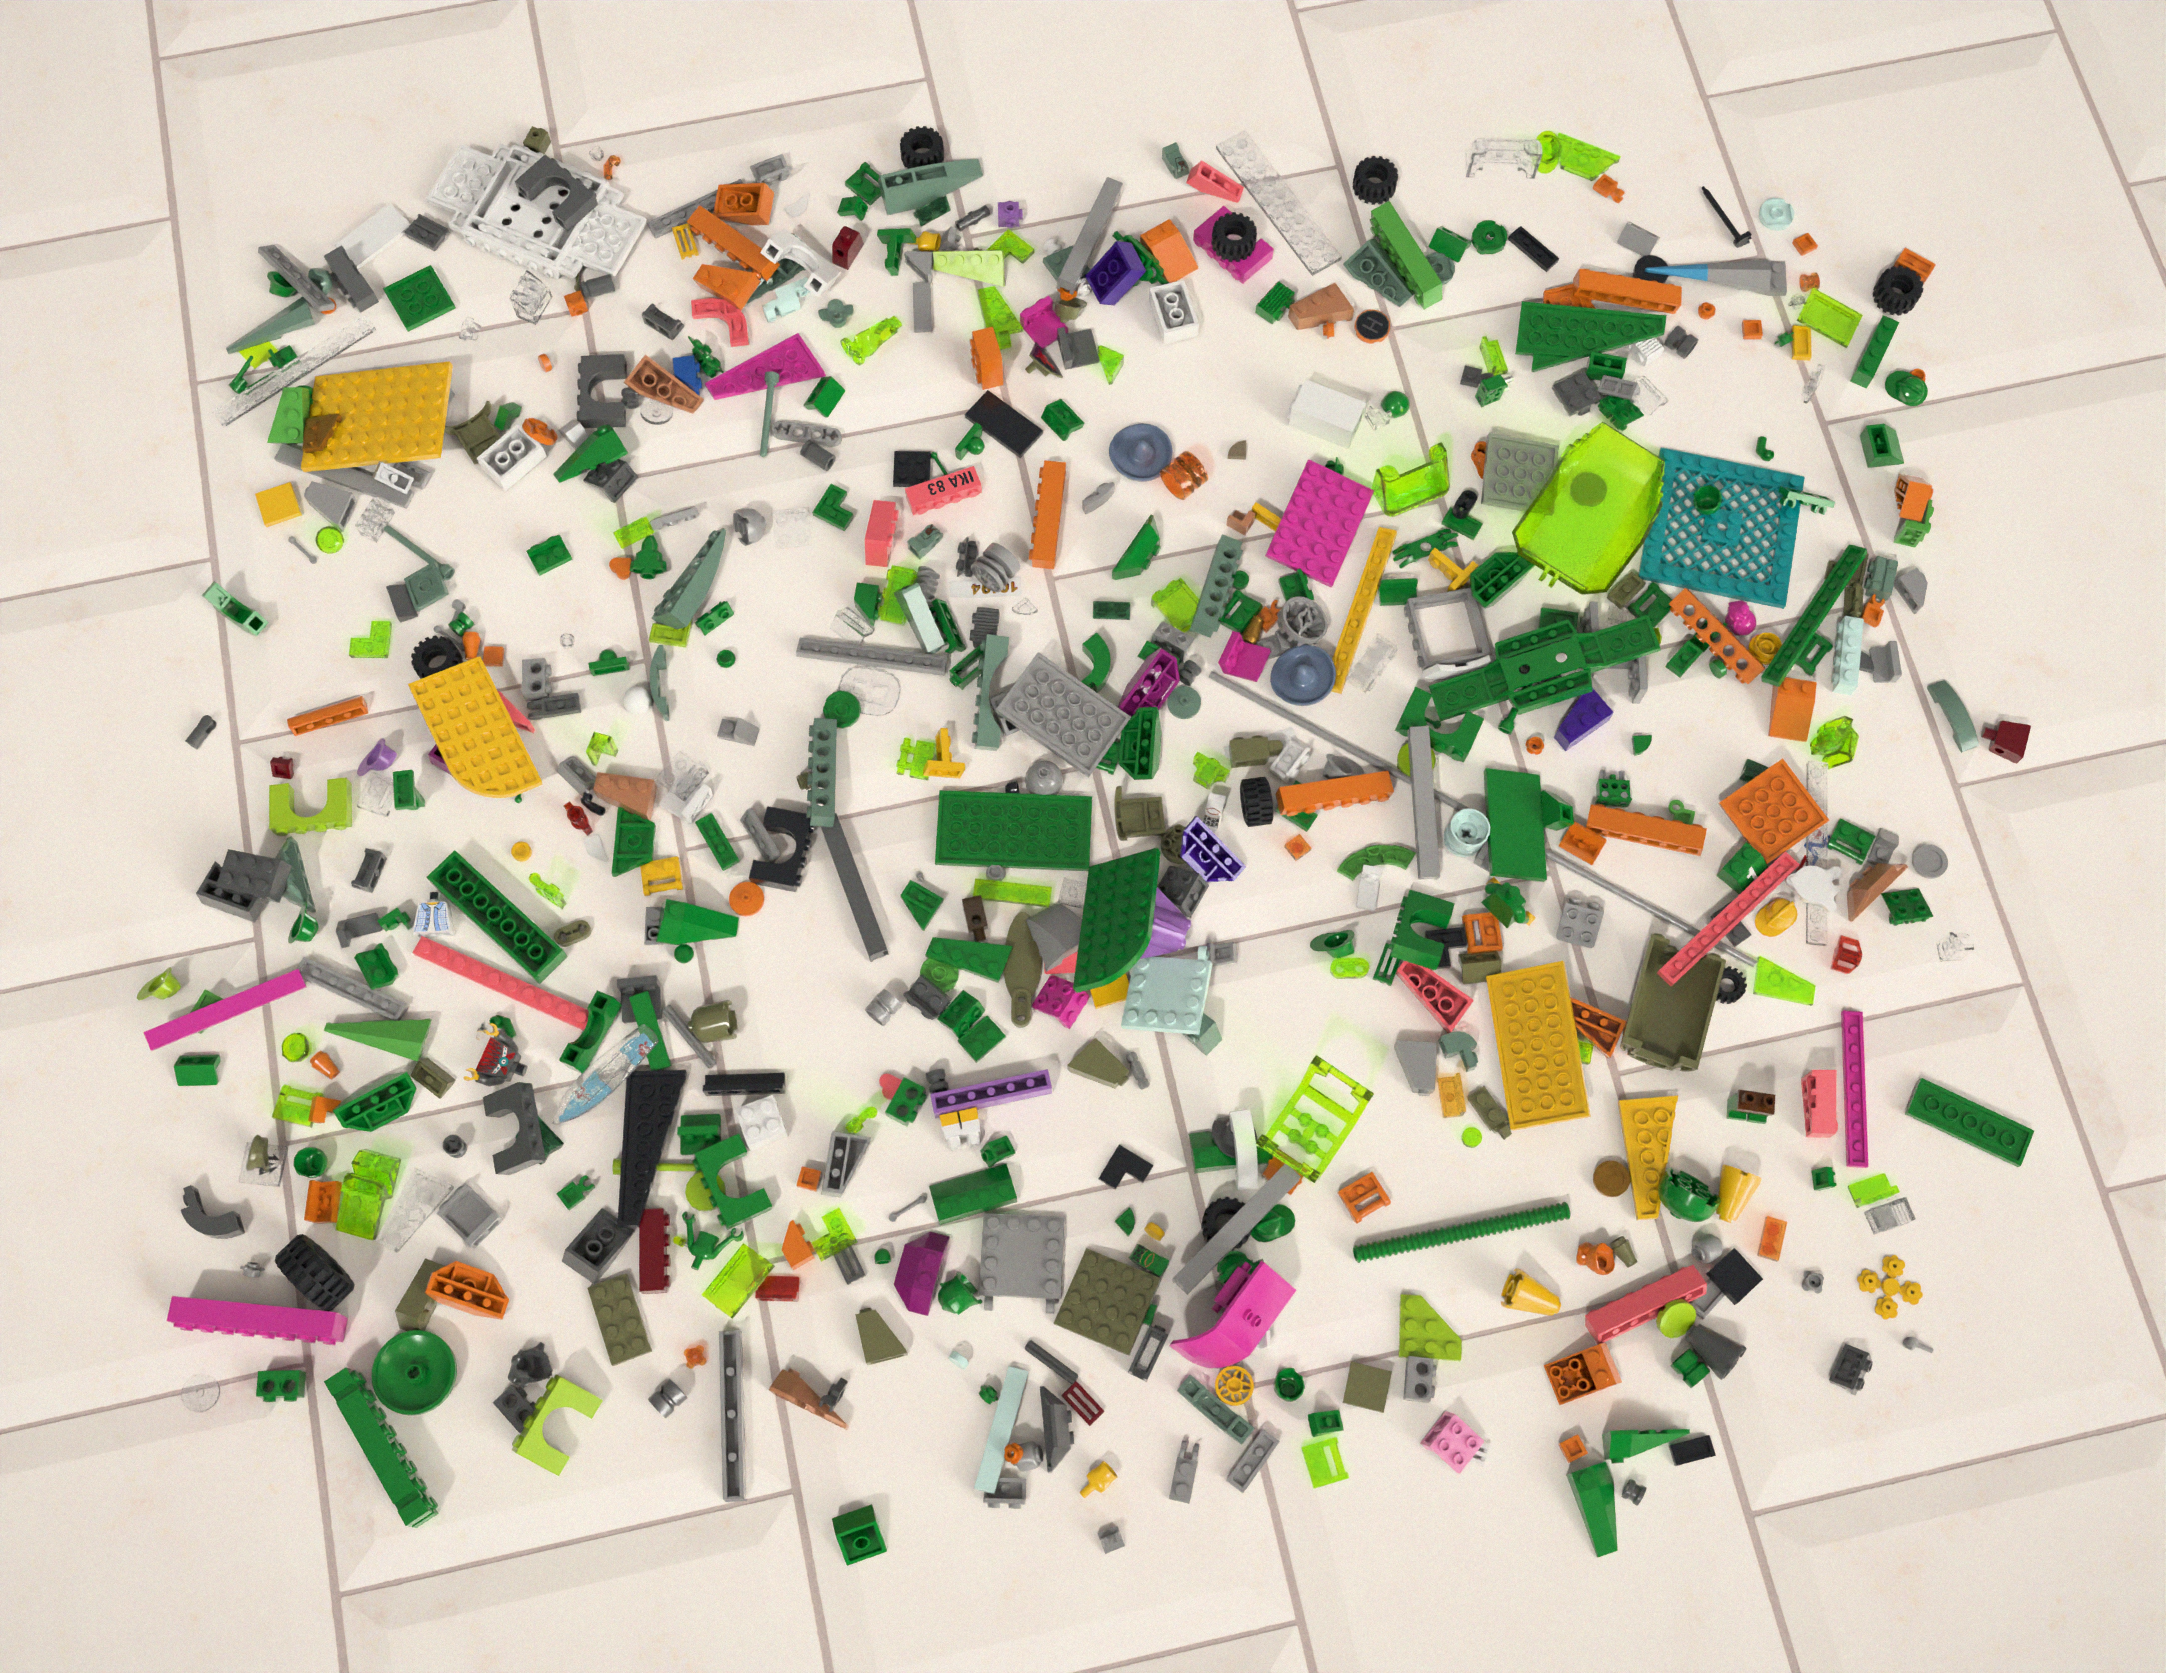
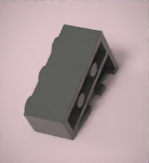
[196,861,264,923]

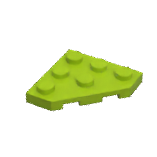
[1398,1294,1462,1361]

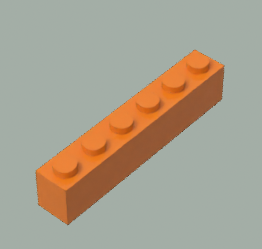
[686,205,780,281]
[1573,269,1682,314]
[1029,460,1066,569]
[1275,771,1394,816]
[1586,804,1707,856]

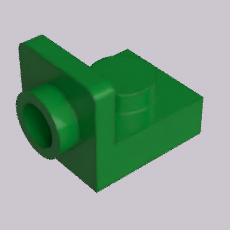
[268,345,300,372]
[377,907,412,932]
[980,1135,1016,1168]

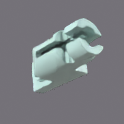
[761,277,811,323]

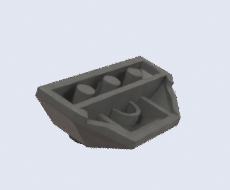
[1040,1386,1074,1474]

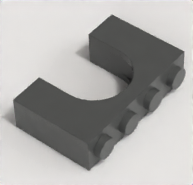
[515,155,598,232]
[576,354,627,428]
[483,1082,546,1175]

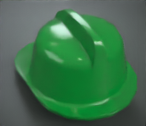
[267,271,297,298]
[1885,371,1928,406]
[288,901,319,944]
[1310,930,1355,958]
[1251,1204,1296,1243]

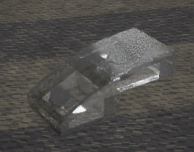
[1606,604,1628,628]

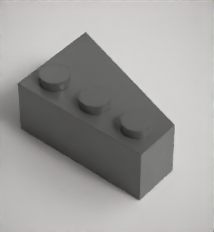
[324,245,379,313]

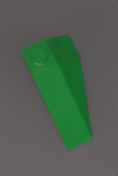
[553,424,628,483]
[1188,1131,1273,1174]
[1602,1429,1690,1464]
[1566,1461,1618,1558]

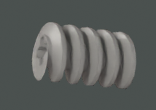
[915,566,940,606]

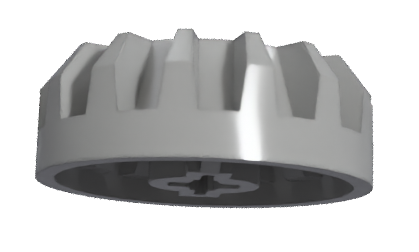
[1277,597,1328,646]

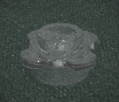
[1788,294,1808,310]

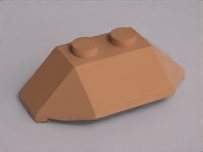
[1847,863,1908,922]

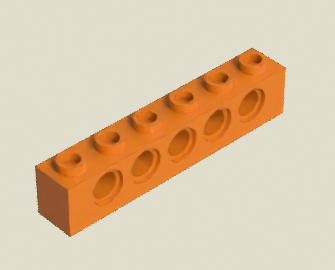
[1669,588,1766,684]

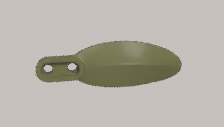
[1004,912,1042,1028]

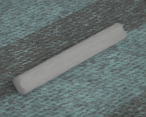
[662,1005,717,1069]

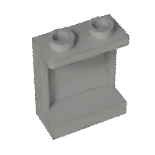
[436,1184,504,1249]

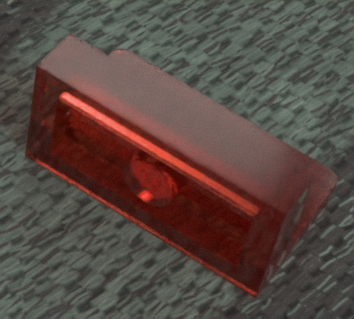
[755,1276,800,1302]

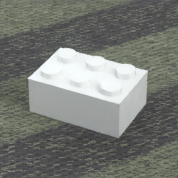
[1149,280,1199,344]
[477,424,547,491]

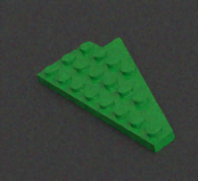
[1515,301,1667,372]

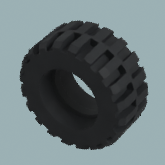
[275,1234,355,1311]

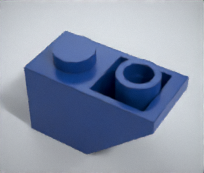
[672,355,702,396]

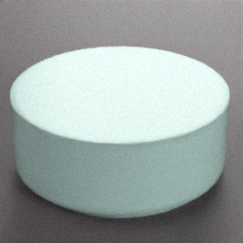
[948,1351,969,1370]

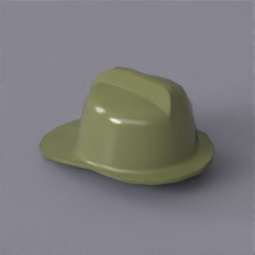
[1053,298,1087,323]

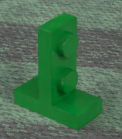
[877,228,916,276]
[393,769,425,810]

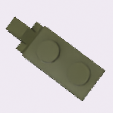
[1467,1086,1512,1140]

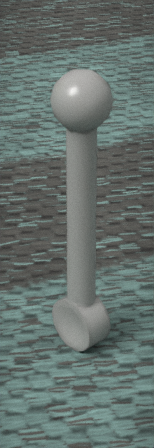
[288,536,317,564]
[434,626,464,651]
[889,1196,926,1222]

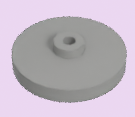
[1912,845,1948,879]

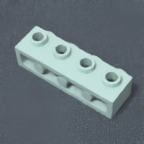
[1831,616,1864,695]

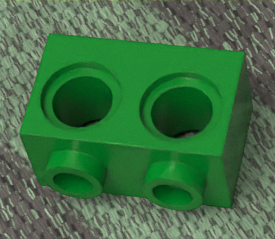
[885,1077,927,1127]
[256,1370,306,1402]

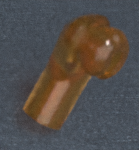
[603,155,621,180]

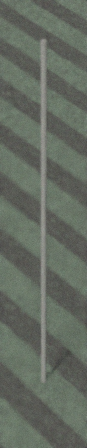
[1208,671,1757,967]

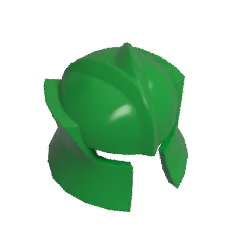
[938,1272,983,1315]

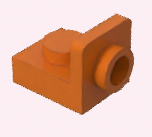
[564,290,588,317]

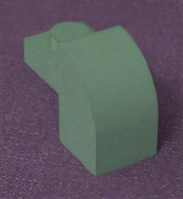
[1438,1031,1478,1072]

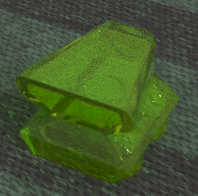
[1810,715,1859,770]

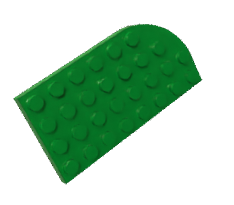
[1073,848,1161,993]

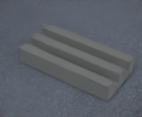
[830,1239,866,1285]

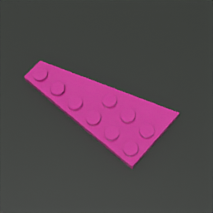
[705,333,826,400]

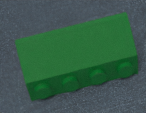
[929,1164,1017,1225]

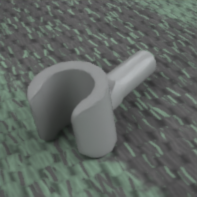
[452,599,466,620]
[1902,1337,1934,1353]

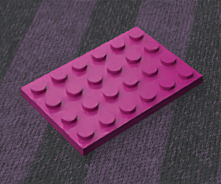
[1265,459,1374,588]

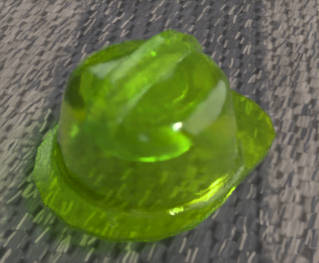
[1534,131,1562,174]

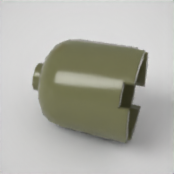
[688,1000,738,1043]

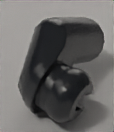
[580,792,606,816]

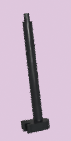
[1702,186,1752,248]

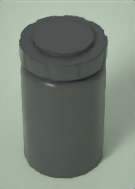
[581,274,615,299]
[800,440,836,471]

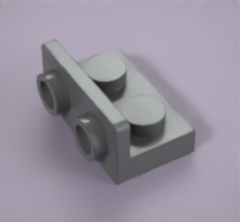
[903,975,952,1020]
[1829,1343,1873,1396]

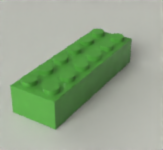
[1370,201,1442,310]

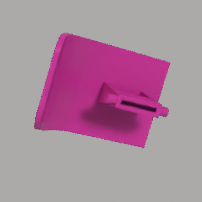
[1169,1260,1296,1368]

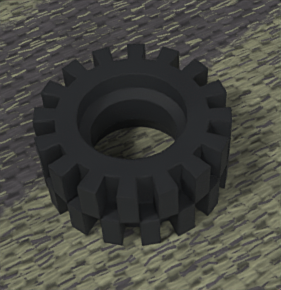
[1716,966,1747,1004]

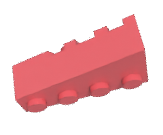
[1396,961,1474,1033]

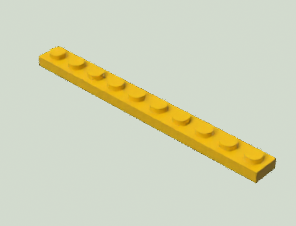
[1331,527,1397,694]

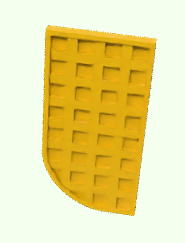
[408,656,543,798]

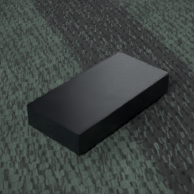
[1668,1435,1716,1466]

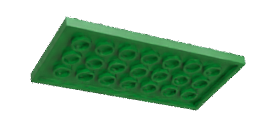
[935,790,1092,871]

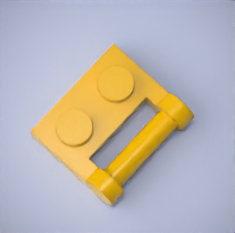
[640,856,683,896]

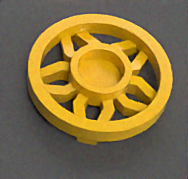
[1215,1366,1254,1406]

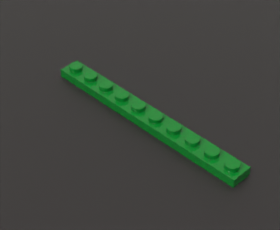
[1761,544,1867,687]

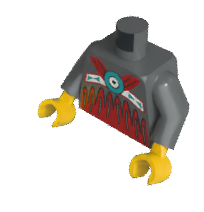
[463,1023,528,1087]

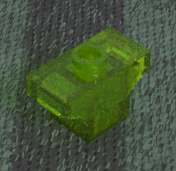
[1193,751,1230,790]

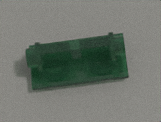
[913,196,951,227]
[1093,601,1130,620]

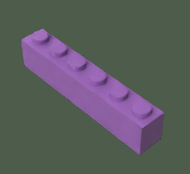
[930,1069,1052,1119]

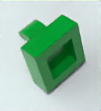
[1811,1167,1837,1191]

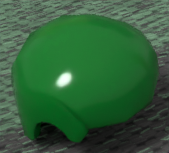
[1380,391,1410,418]
[1693,485,1722,515]
[293,1147,328,1178]
[1273,1368,1305,1402]

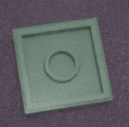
[404,561,449,612]

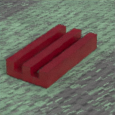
[1061,1381,1105,1426]

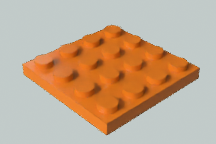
[1718,758,1830,864]

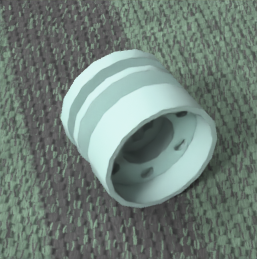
[1443,808,1490,858]

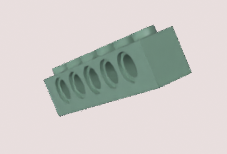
[1190,534,1243,638]
[806,718,837,827]

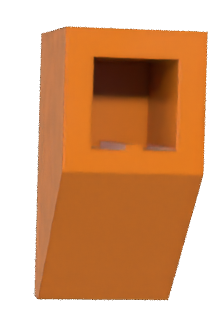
[781,1220,815,1271]

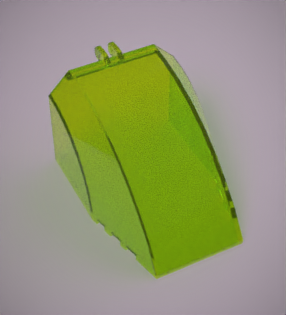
[1512,421,1665,595]

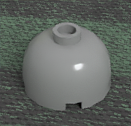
[733,508,767,546]
[1025,760,1063,795]

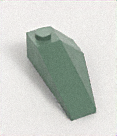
[1343,238,1413,307]

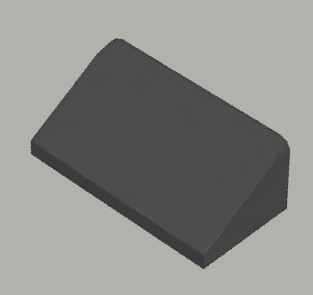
[386,584,418,623]

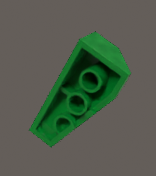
[656,899,739,945]

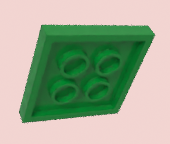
[383,265,456,332]

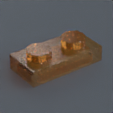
[1757,1216,1787,1262]

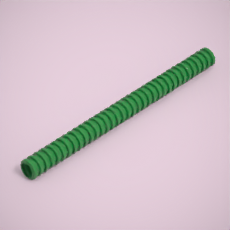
[1353,1202,1571,1263]

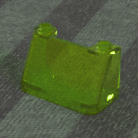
[1371,442,1450,517]

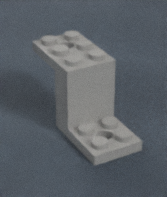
[1580,601,1648,704]

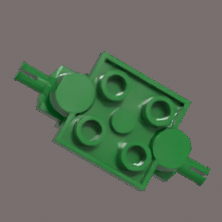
[1112,231,1169,287]

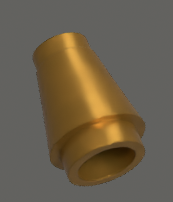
[1242,616,1264,645]

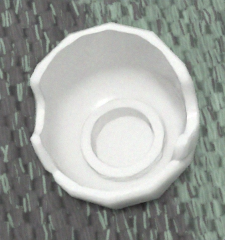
[623,686,652,715]

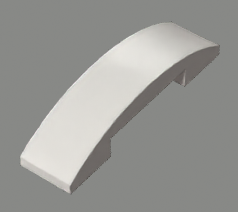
[1229,1109,1258,1191]

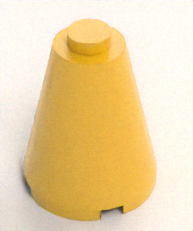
[1716,1164,1762,1223]
[1501,1268,1561,1316]

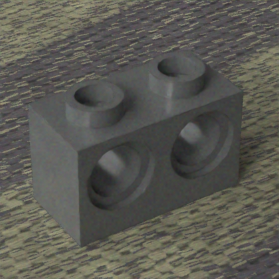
[492,1385,536,1434]

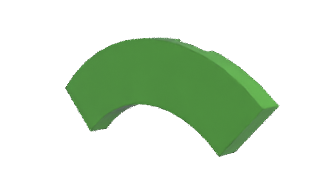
[1337,844,1416,881]

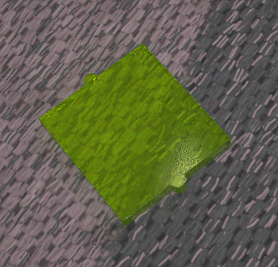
[238,341,278,369]

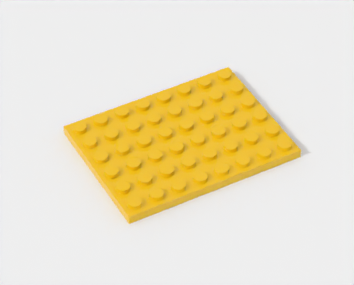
[301,361,453,472]

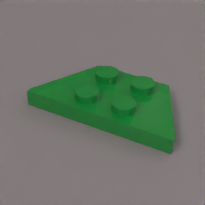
[612,807,656,877]

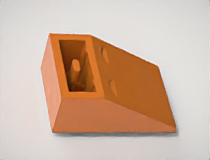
[1544,1343,1622,1405]

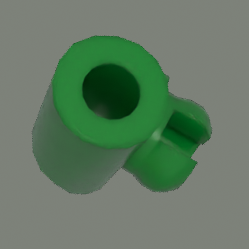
[1756,436,1774,461]
[489,1015,516,1038]

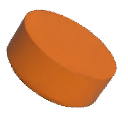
[538,354,552,373]

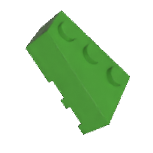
[267,387,310,444]

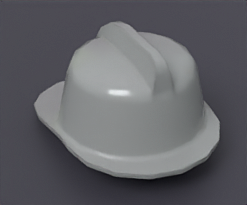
[1322,753,1364,779]

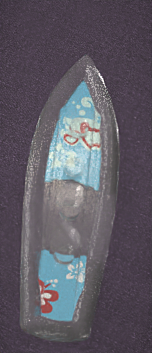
[552,1024,659,1125]

